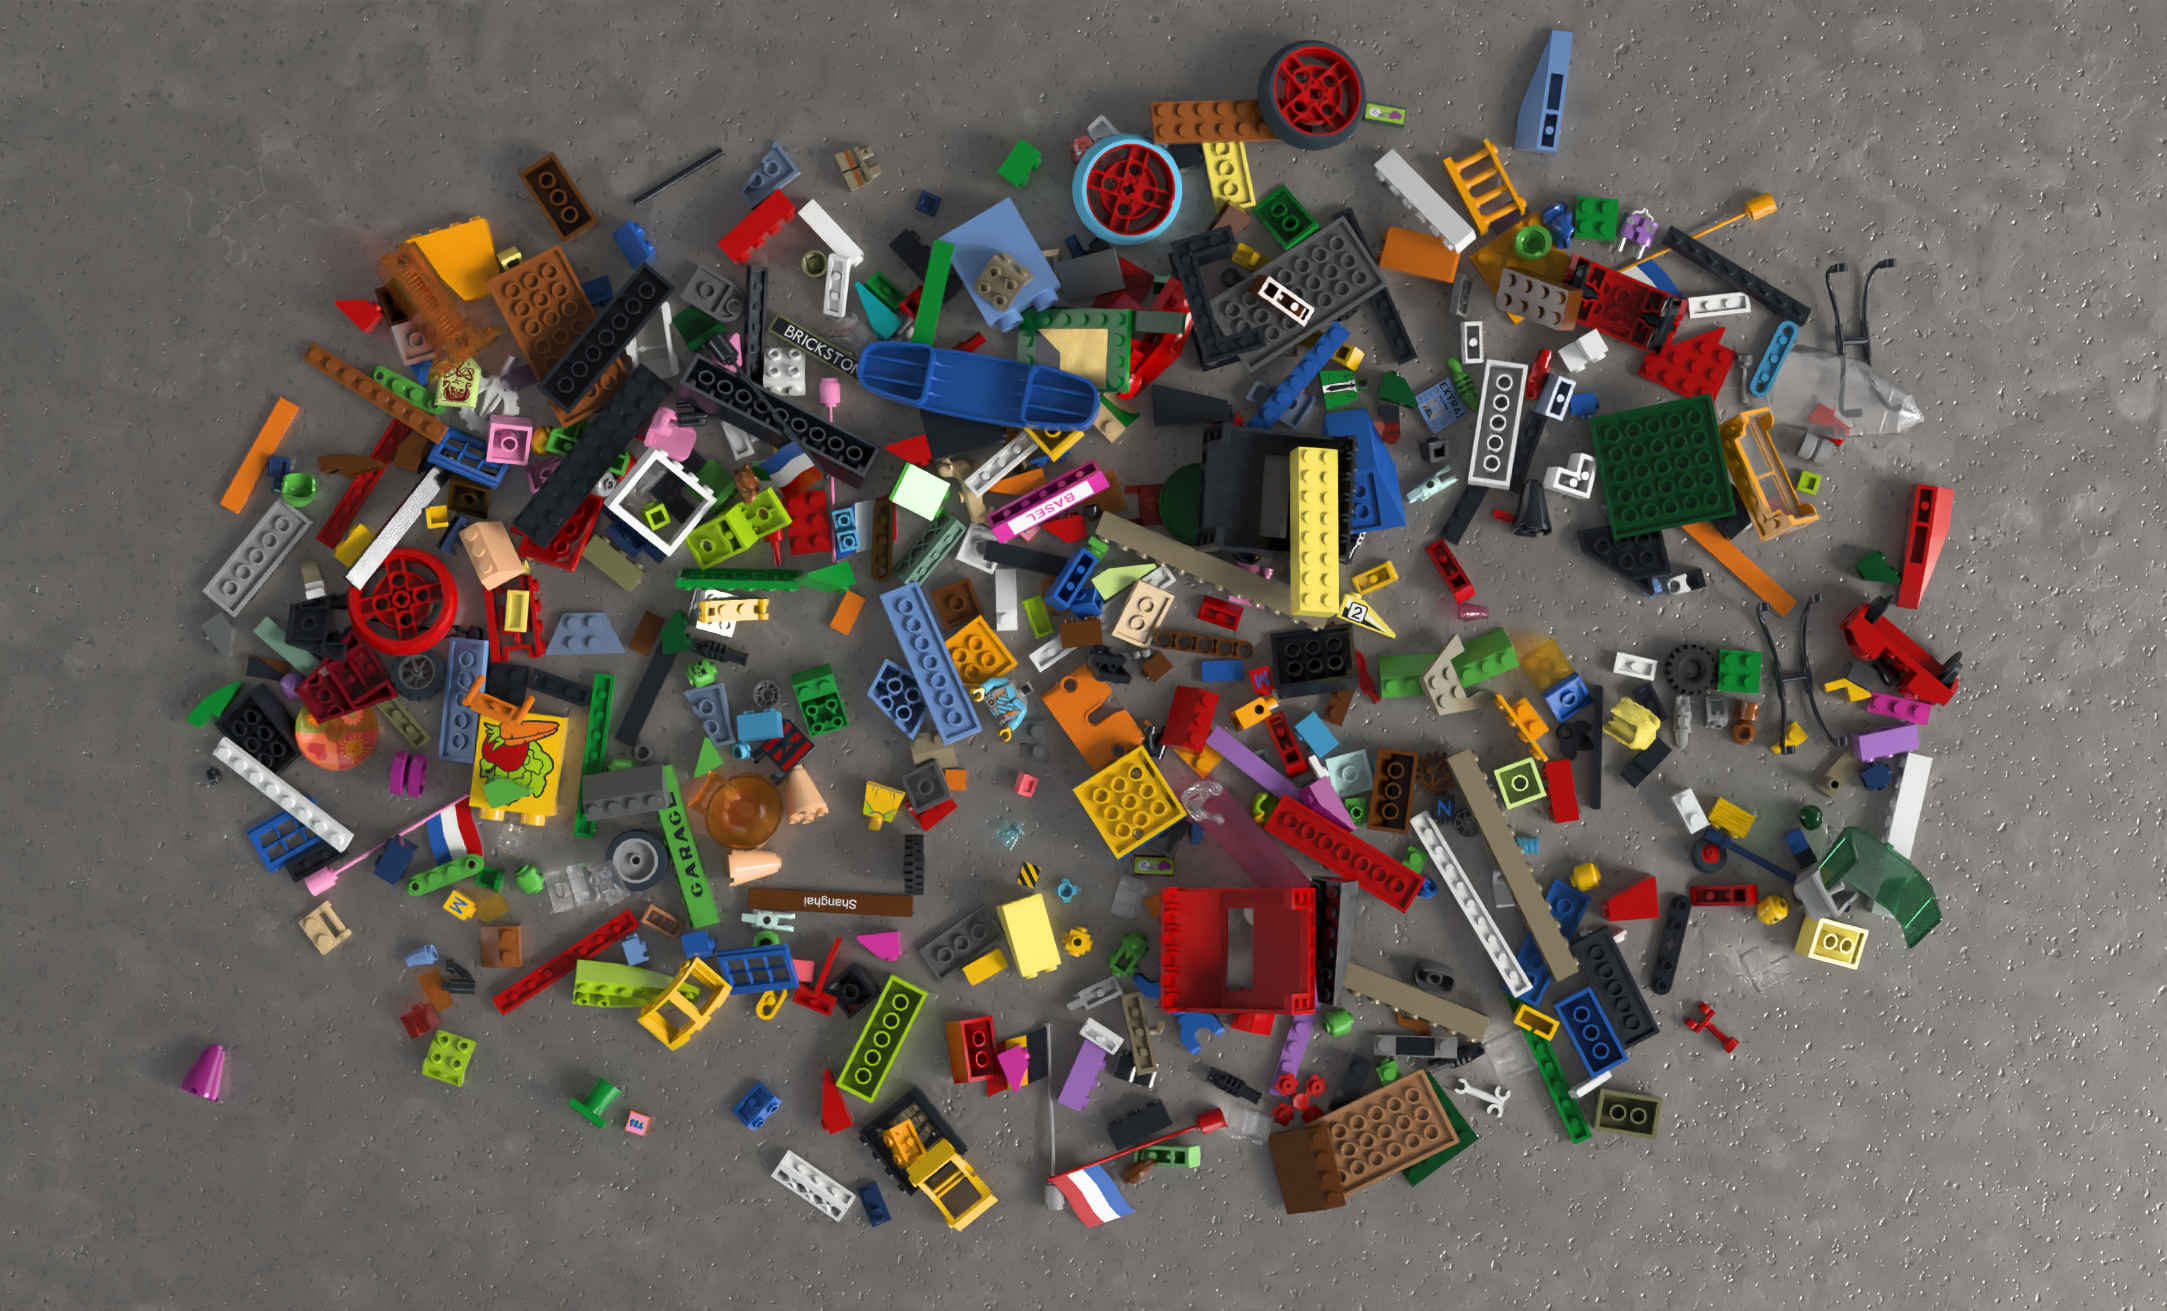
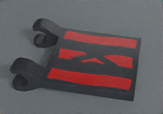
[749,719,816,786]

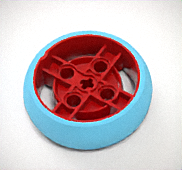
[1072,133,1182,246]

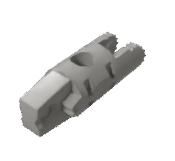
[1673,696,1692,748]

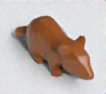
[734,463,761,505]

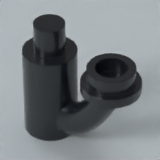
[1142,724,1167,760]
[441,958,475,994]

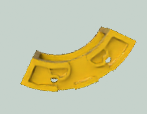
[637,957,732,1051]
[906,1138,998,1231]

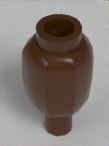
[1121,1157,1156,1185]

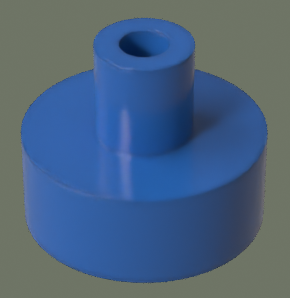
[1417,877,1438,899]

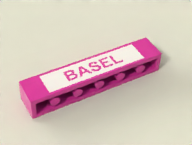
[986,458,1110,544]

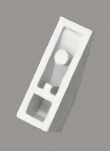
[995,569,1018,631]

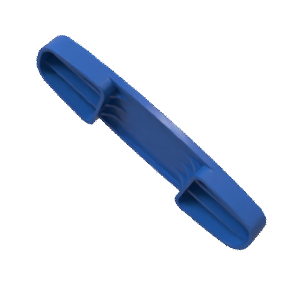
[857,341,1100,431]

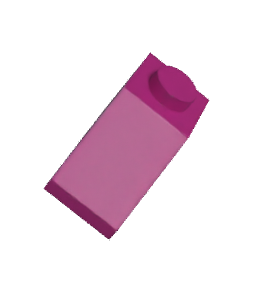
[857,930,901,961]
[997,1044,1030,1093]

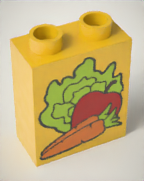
[469,712,569,826]

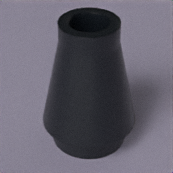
[1872,657,1902,688]

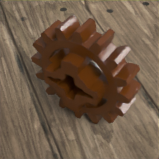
[1416,751,1455,795]

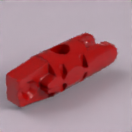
[1524,349,1553,400]

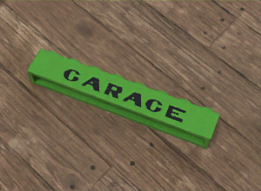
[657,764,720,929]

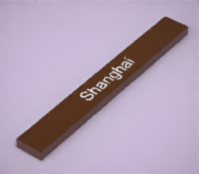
[748,888,913,917]

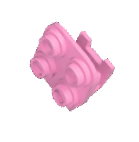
[644,407,697,461]

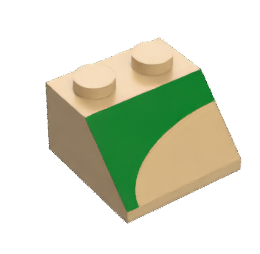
[1093,393,1140,444]

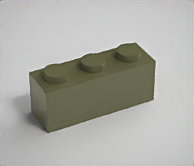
[582,534,646,592]

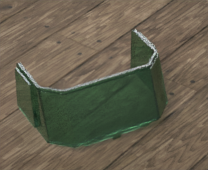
[1818,826,1943,948]

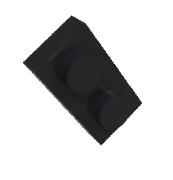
[1631,682,1669,723]

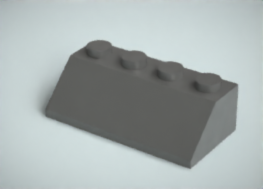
[582,763,671,822]

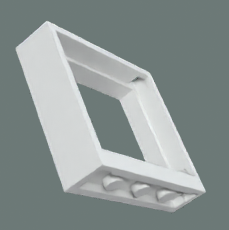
[604,445,717,557]

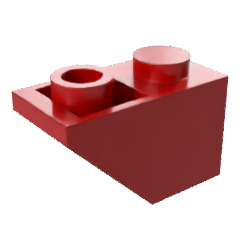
[1042,511,1088,543]

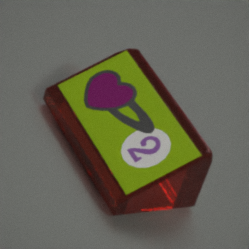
[1133,855,1175,877]

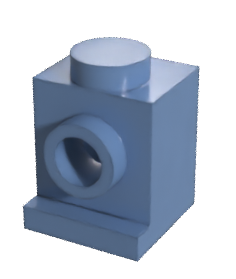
[622,933,651,966]

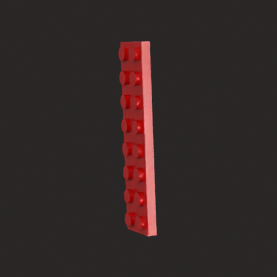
[1263,793,1426,914]

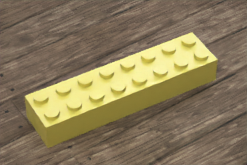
[1290,447,1339,617]

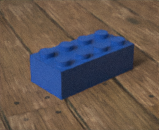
[1551,985,1629,1079]

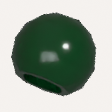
[1798,805,1824,831]

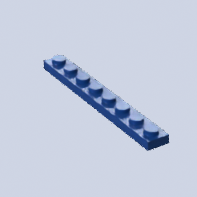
[1245,320,1351,429]

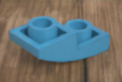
[831,505,861,552]

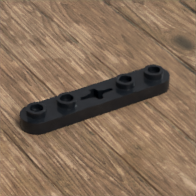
[1650,895,1691,995]

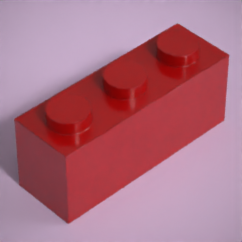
[1541,758,1580,824]

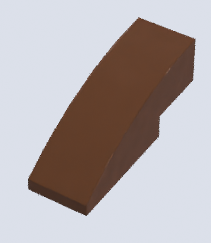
[317,454,387,479]

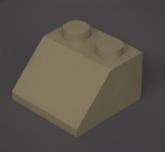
[908,729,958,770]

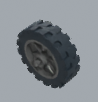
[390,649,446,702]

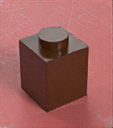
[1141,651,1173,683]

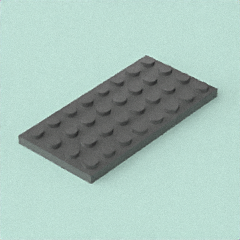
[1209,215,1388,374]

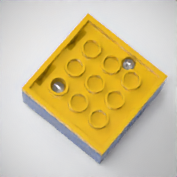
[1073,745,1188,861]

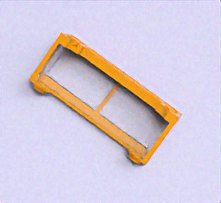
[1718,407,1819,542]

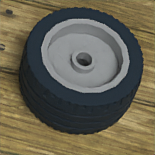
[605,829,669,891]

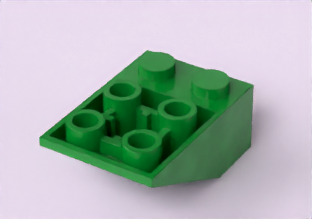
[791,663,850,738]

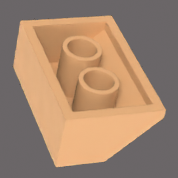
[458,521,525,590]

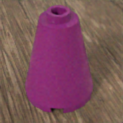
[178,1043,225,1102]

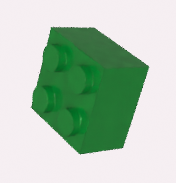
[997,138,1043,191]
[1571,196,1619,243]
[1714,649,1762,693]

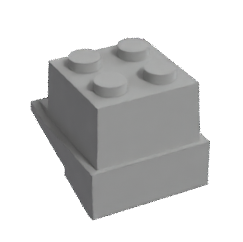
[1793,852,1859,922]

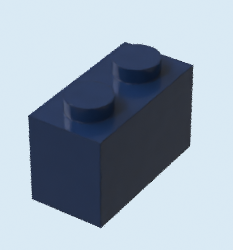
[373,834,419,886]

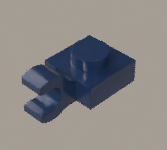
[267,456,291,493]

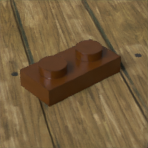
[1322,689,1356,726]

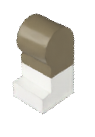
[301,559,329,600]

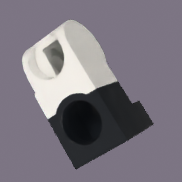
[1665,568,1707,596]

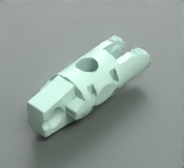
[1406,464,1458,503]
[741,909,795,932]

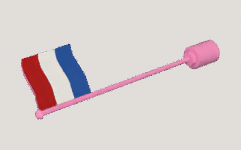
[304,791,483,896]

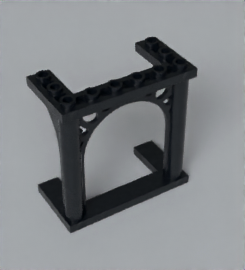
[1168,224,1267,372]

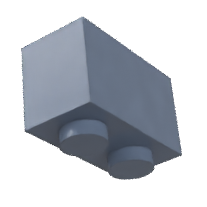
[1534,372,1576,421]

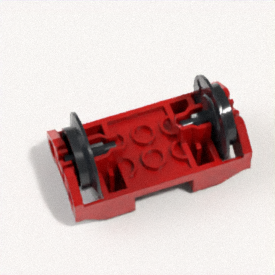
[1561,253,1688,358]

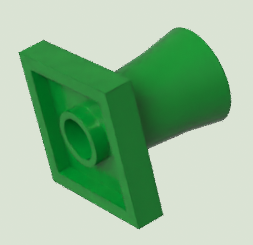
[568,1075,621,1130]

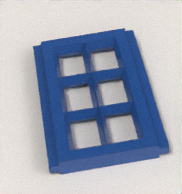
[428,425,511,489]
[246,795,327,874]
[717,943,800,995]

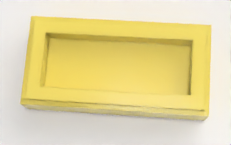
[504,590,529,632]

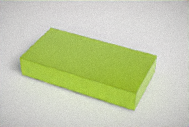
[1022,594,1055,639]

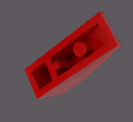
[1425,538,1476,605]
[1264,711,1308,779]
[1690,883,1758,907]
[820,1067,854,1135]

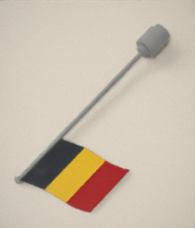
[987,1022,1065,1210]

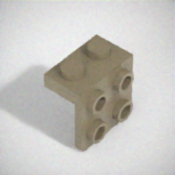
[973,251,1034,312]

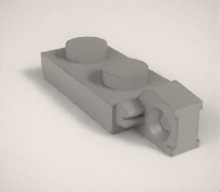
[1066,975,1123,1012]

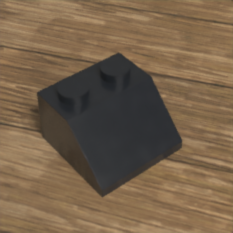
[1709,483,1752,541]

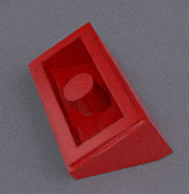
[1197,595,1244,631]

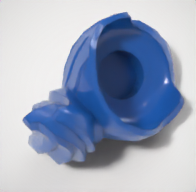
[1541,201,1574,250]

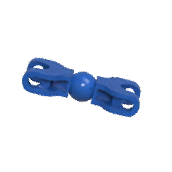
[1133,955,1225,1055]

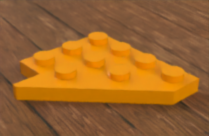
[945,614,1018,688]

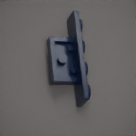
[600,503,667,564]

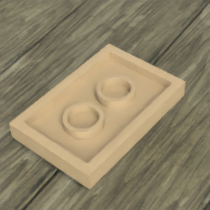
[1110,579,1175,650]

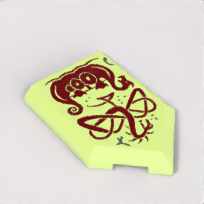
[435,348,482,408]

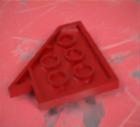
[1636,327,1737,403]
[509,494,605,573]

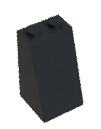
[1152,384,1233,428]

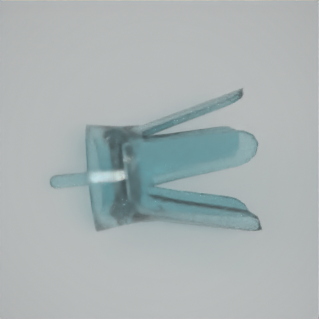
[996,822,1025,851]

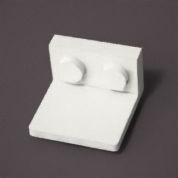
[688,588,742,637]

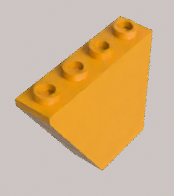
[405,216,502,302]

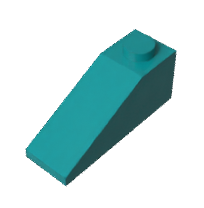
[855,281,904,341]

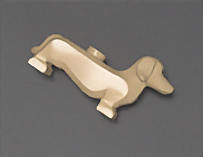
[935,458,994,527]

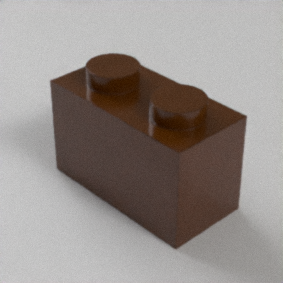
[1059,616,1103,649]

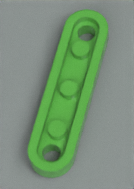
[370,366,446,415]
[406,853,484,896]

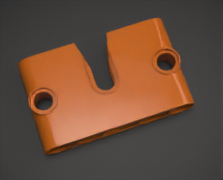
[1039,662,1146,774]

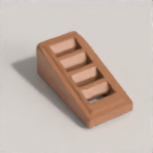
[638,902,686,941]

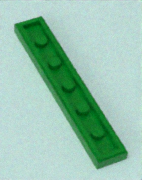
[911,239,955,347]

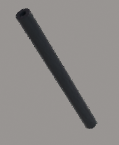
[633,147,724,207]

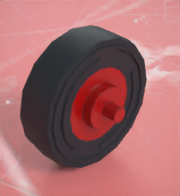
[1690,838,1727,874]

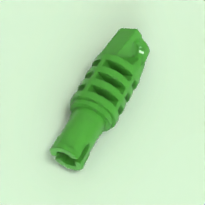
[1446,355,1479,411]

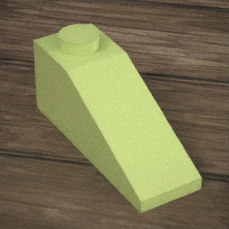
[1091,564,1156,601]

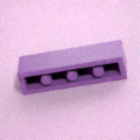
[1057,1037,1107,1112]

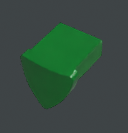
[474,865,506,893]

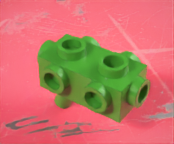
[1107,930,1149,978]

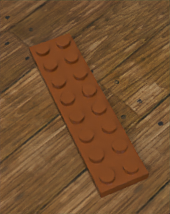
[1149,99,1312,145]

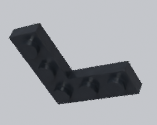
[649,448,707,528]

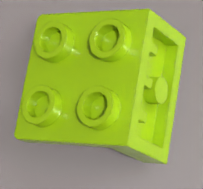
[422,1030,476,1087]

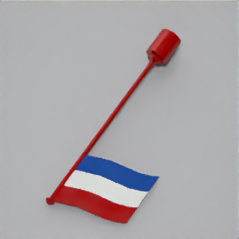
[1047,1107,1227,1228]

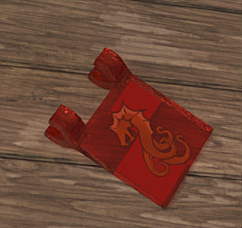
[1124,483,1164,526]

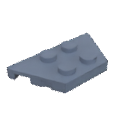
[545,612,625,655]

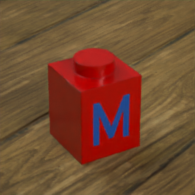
[1248,665,1275,697]

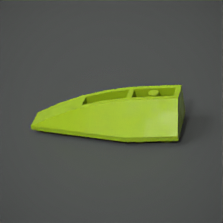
[572,960,700,1008]

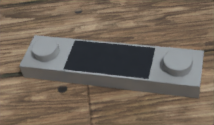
[1374,1035,1457,1059]

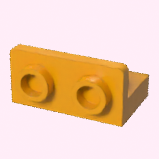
[883,1119,927,1169]

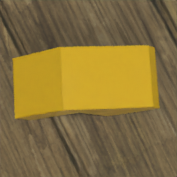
[1822,678,1871,702]

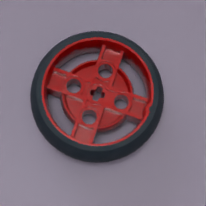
[1257,40,1366,151]

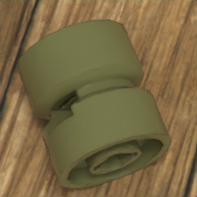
[801,250,828,279]

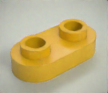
[756,989,788,1020]

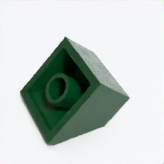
[1375,370,1419,410]

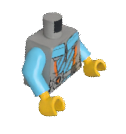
[969,677,1033,742]

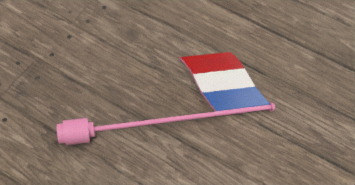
[819,378,897,565]

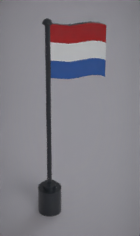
[707,334,831,500]

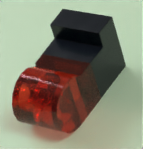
[1377,406,1400,445]

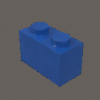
[681,930,717,961]

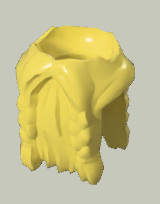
[1602,697,1660,750]

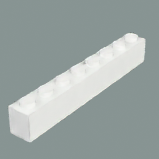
[1866,753,1933,919]

